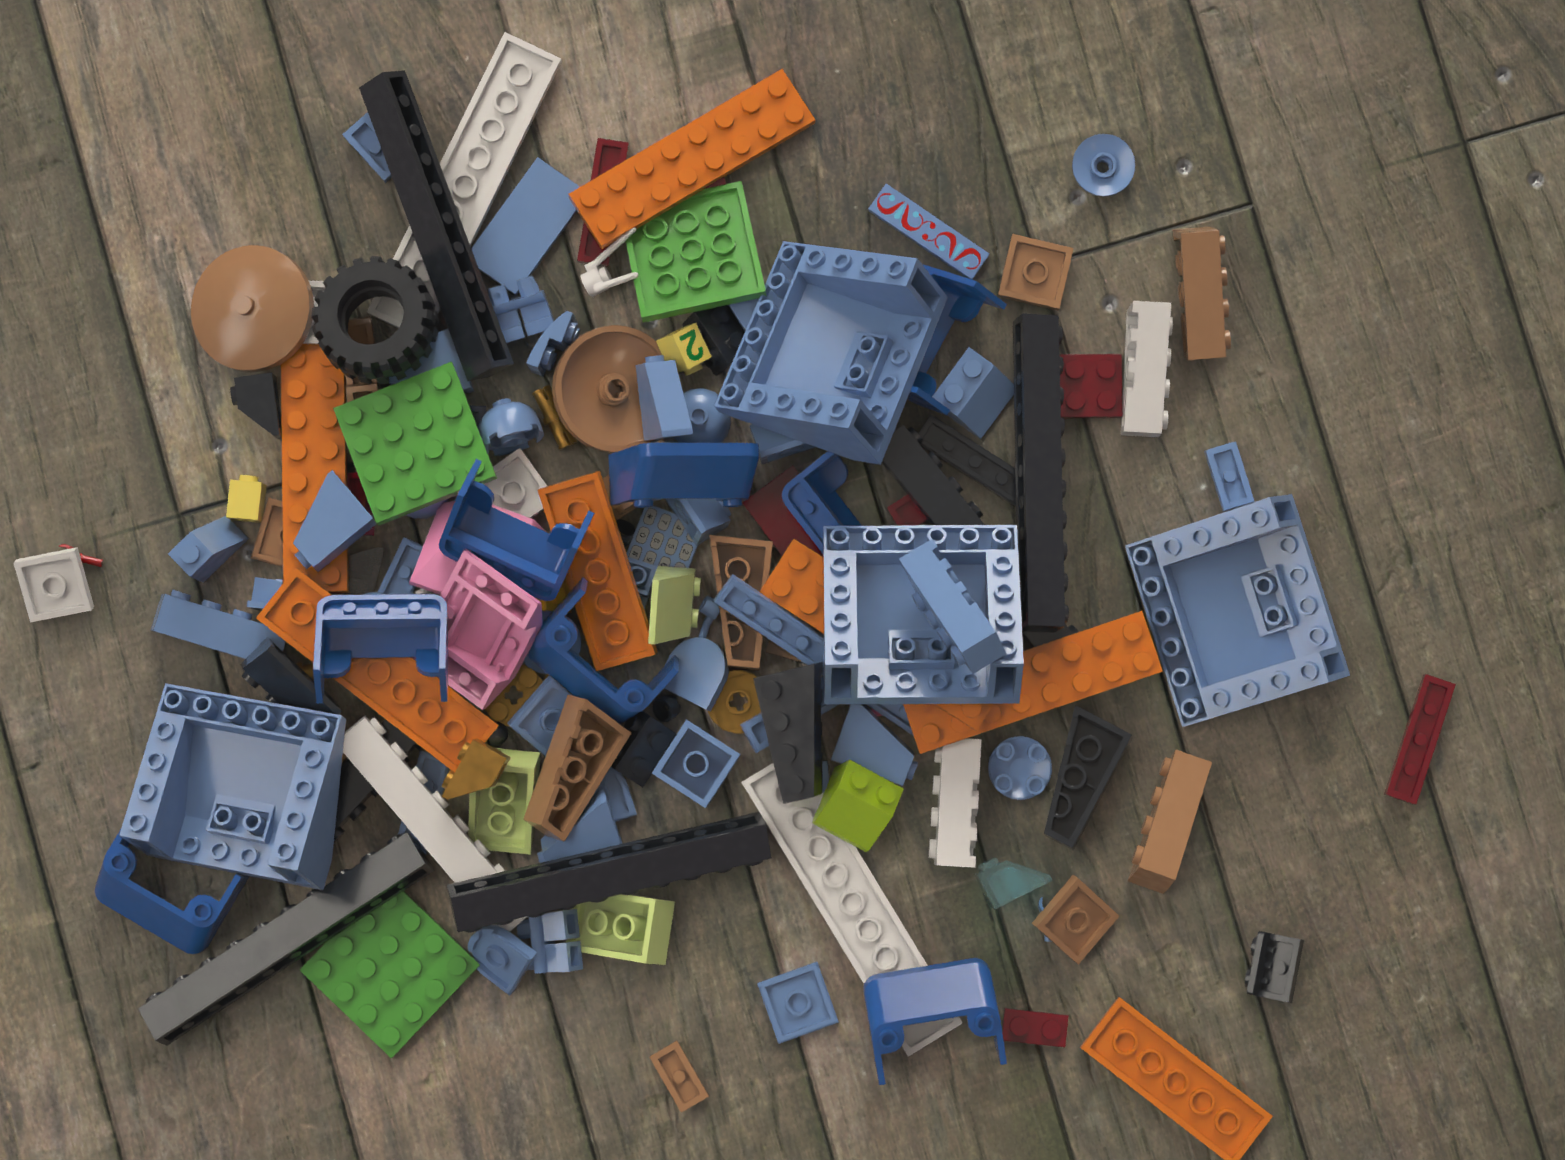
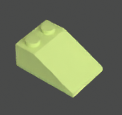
[648,566,701,644]
[468,748,540,855]
[566,894,675,965]

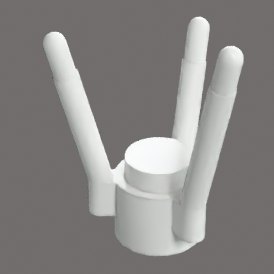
[581,227,639,297]

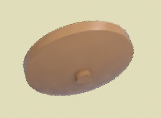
[191,245,314,372]
[552,325,665,453]

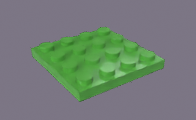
[626,181,767,323]
[333,361,497,526]
[300,891,480,1058]

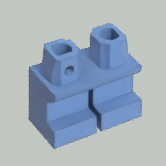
[488,275,554,343]
[517,909,583,974]

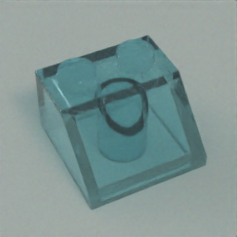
[974,857,1053,910]

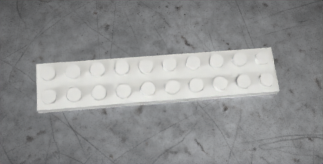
[367,32,562,328]
[741,763,962,1057]

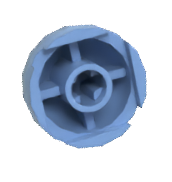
[674,388,731,443]
[479,398,544,456]

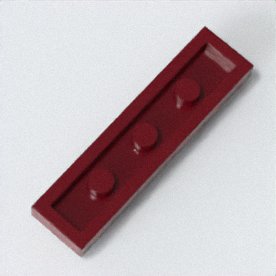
[577,138,629,267]
[1384,674,1456,805]

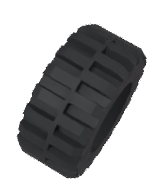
[311,256,439,384]

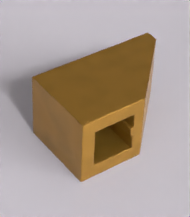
[441,739,511,800]

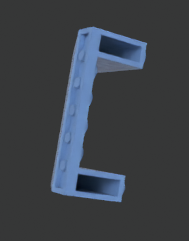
[714,241,948,465]
[1125,494,1350,727]
[823,525,1024,704]
[119,683,346,890]

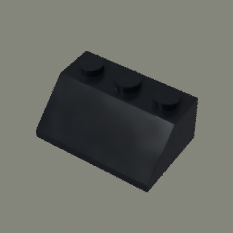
[240,637,342,715]

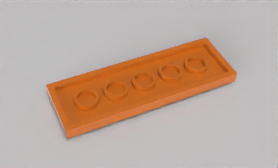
[538,471,658,671]
[1080,997,1273,1160]

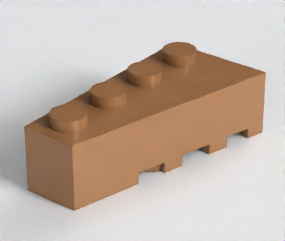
[1172,227,1231,360]
[709,535,773,670]
[523,695,631,842]
[1128,750,1212,894]

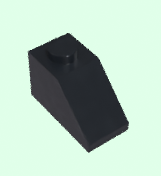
[230,372,282,439]

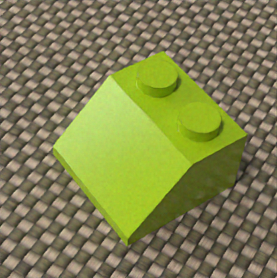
[812,759,904,852]

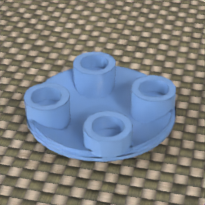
[988,736,1052,800]

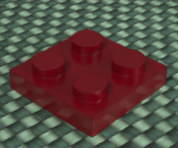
[1059,354,1123,419]

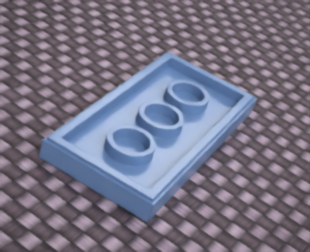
[471,157,580,296]

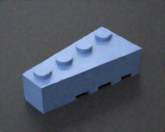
[899,539,1007,674]
[151,590,286,659]

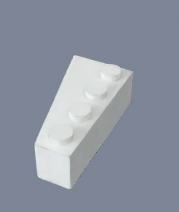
[1121,301,1173,437]
[929,738,981,868]

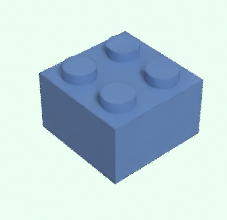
[652,719,741,808]

